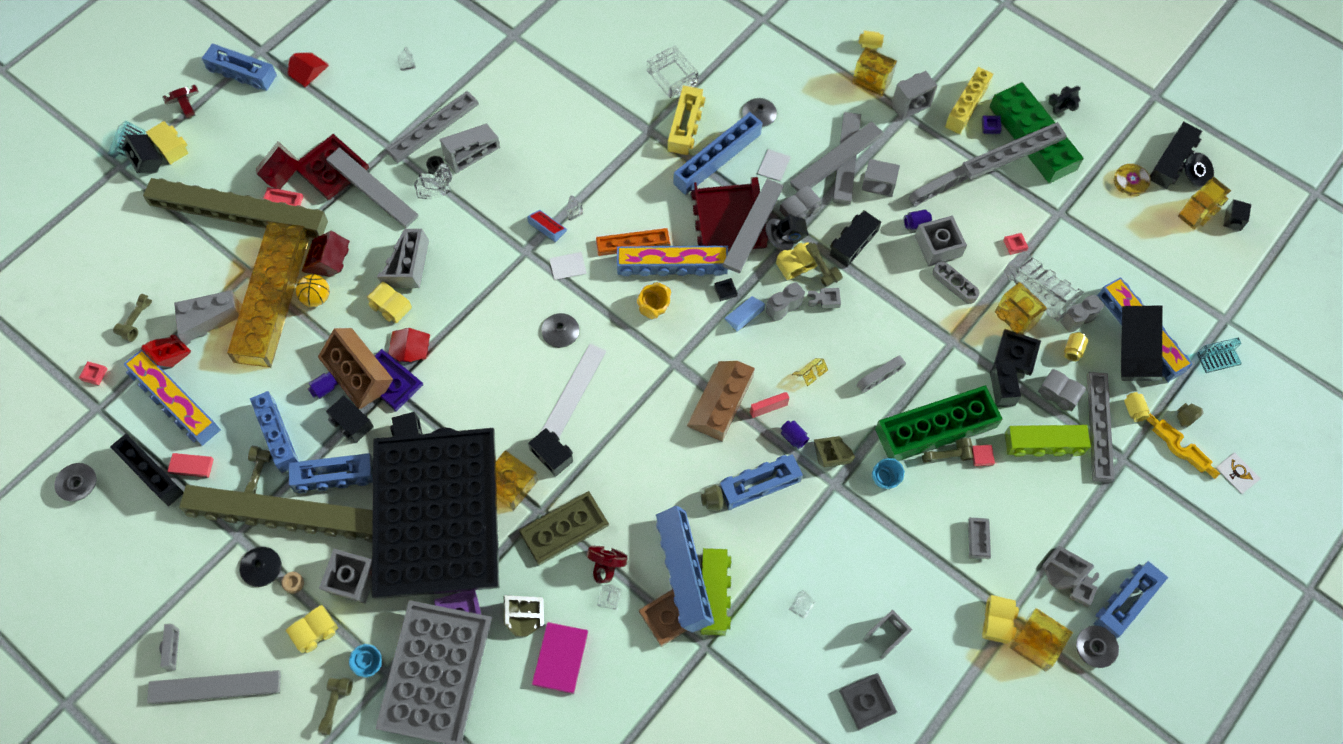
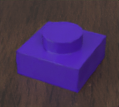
[982,115,1002,134]

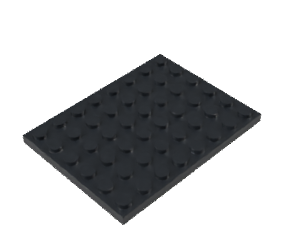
[372,428,500,600]

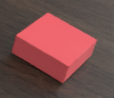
[1003,233,1029,255]
[79,361,107,385]
[971,445,995,466]

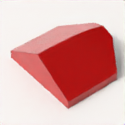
[288,52,329,88]
[388,328,430,362]
[141,335,191,367]

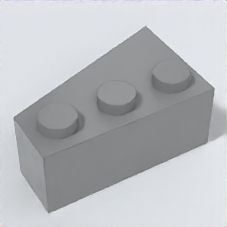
[439,123,500,174]
[377,229,429,288]
[174,290,241,345]

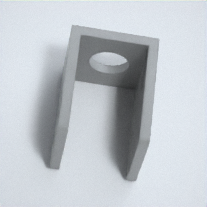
[862,159,900,197]
[863,609,912,660]

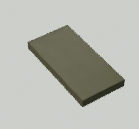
[519,491,609,566]

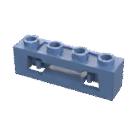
[202,43,277,91]
[250,391,299,473]
[289,453,373,493]
[720,454,803,510]
[1093,561,1169,639]

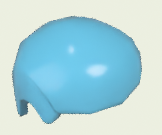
[872,458,905,489]
[349,644,382,678]

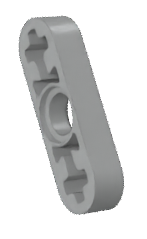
[933,262,979,304]
[857,355,906,393]

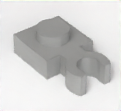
[807,288,841,308]
[1069,572,1099,607]

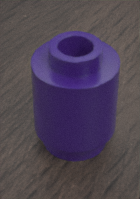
[904,209,932,230]
[307,372,338,399]
[781,420,810,449]

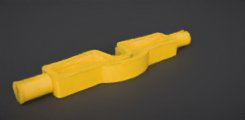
[1146,413,1220,479]

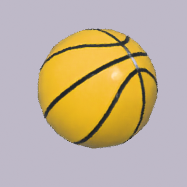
[296,274,330,307]

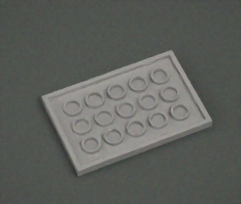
[375,600,492,744]

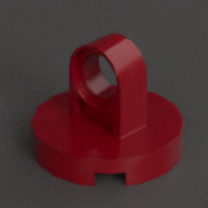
[162,85,199,118]
[586,546,628,584]

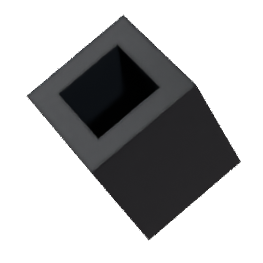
[1223,199,1251,231]
[777,215,809,244]

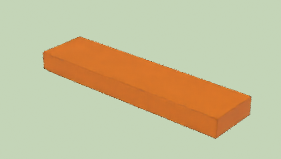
[596,228,670,256]

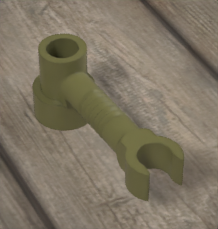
[805,242,843,287]
[113,294,152,342]
[922,438,973,463]
[244,445,272,494]
[318,678,353,735]

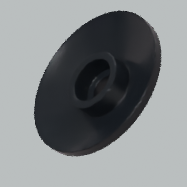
[1184,153,1214,187]
[239,547,282,587]

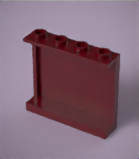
[691,177,768,251]

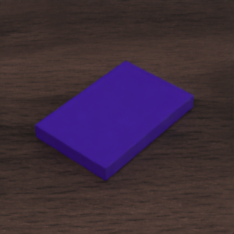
[375,349,423,411]

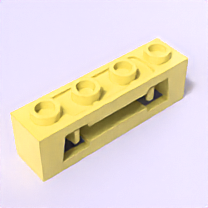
[945,67,994,134]
[667,85,706,155]

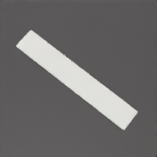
[541,344,606,437]

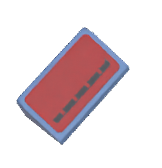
[527,210,567,243]

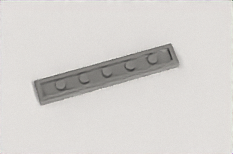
[386,91,479,163]
[833,112,861,205]
[790,121,883,191]
[962,122,1067,180]
[326,148,419,228]
[723,179,784,274]
[1087,372,1114,483]
[147,670,281,704]

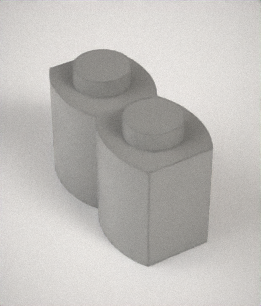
[779,186,822,220]
[766,282,805,321]
[1060,295,1104,332]
[1038,369,1086,411]

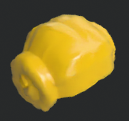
[637,282,671,319]

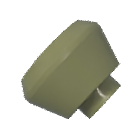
[1177,403,1204,428]
[701,484,723,511]

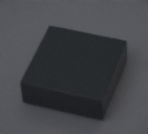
[714,278,738,301]

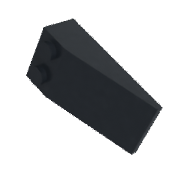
[1121,305,1163,381]

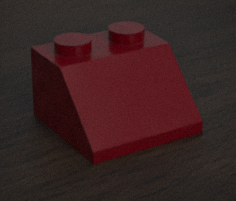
[256,141,302,190]
[302,231,350,277]

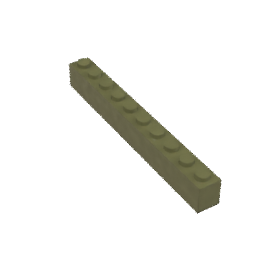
[143,178,328,238]
[179,485,373,542]

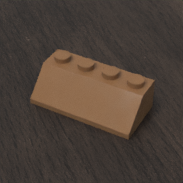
[318,328,393,409]
[687,361,755,442]

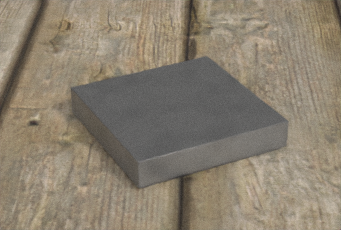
[839,673,897,731]

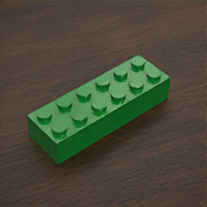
[989,82,1084,184]
[875,385,1003,461]

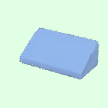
[725,297,765,331]

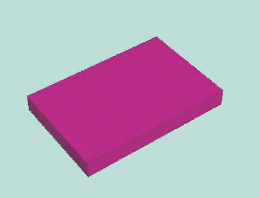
[532,622,588,694]

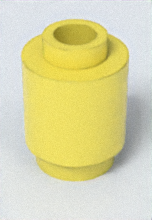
[858,30,884,49]
[1064,332,1088,361]
[1124,392,1150,422]

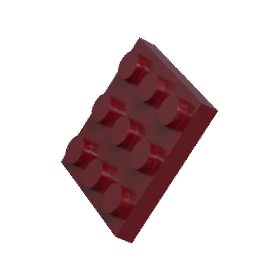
[296,134,369,201]

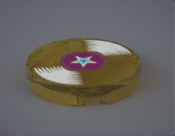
[1113,164,1151,196]

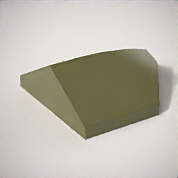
[814,436,855,467]
[503,595,544,637]

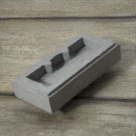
[968,517,991,560]
[159,624,180,671]

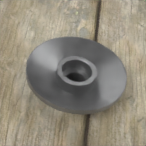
[742,98,777,127]
[766,219,794,251]
[542,313,579,348]
[54,463,97,502]
[1076,626,1119,668]

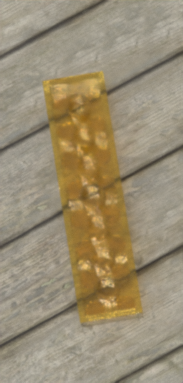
[227,222,310,368]

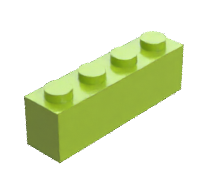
[1004,425,1091,457]
[701,548,731,636]

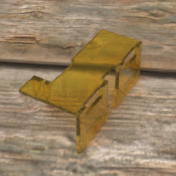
[792,358,828,387]

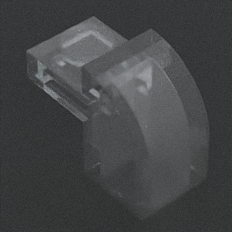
[414,163,452,199]

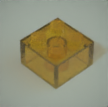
[852,47,897,97]
[1178,177,1231,230]
[995,282,1047,335]
[496,450,539,511]
[1009,608,1073,672]

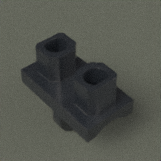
[1049,86,1081,115]

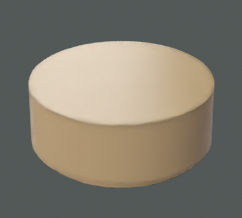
[282,572,304,594]

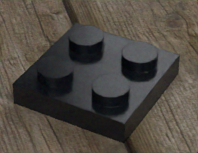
[994,329,1041,376]

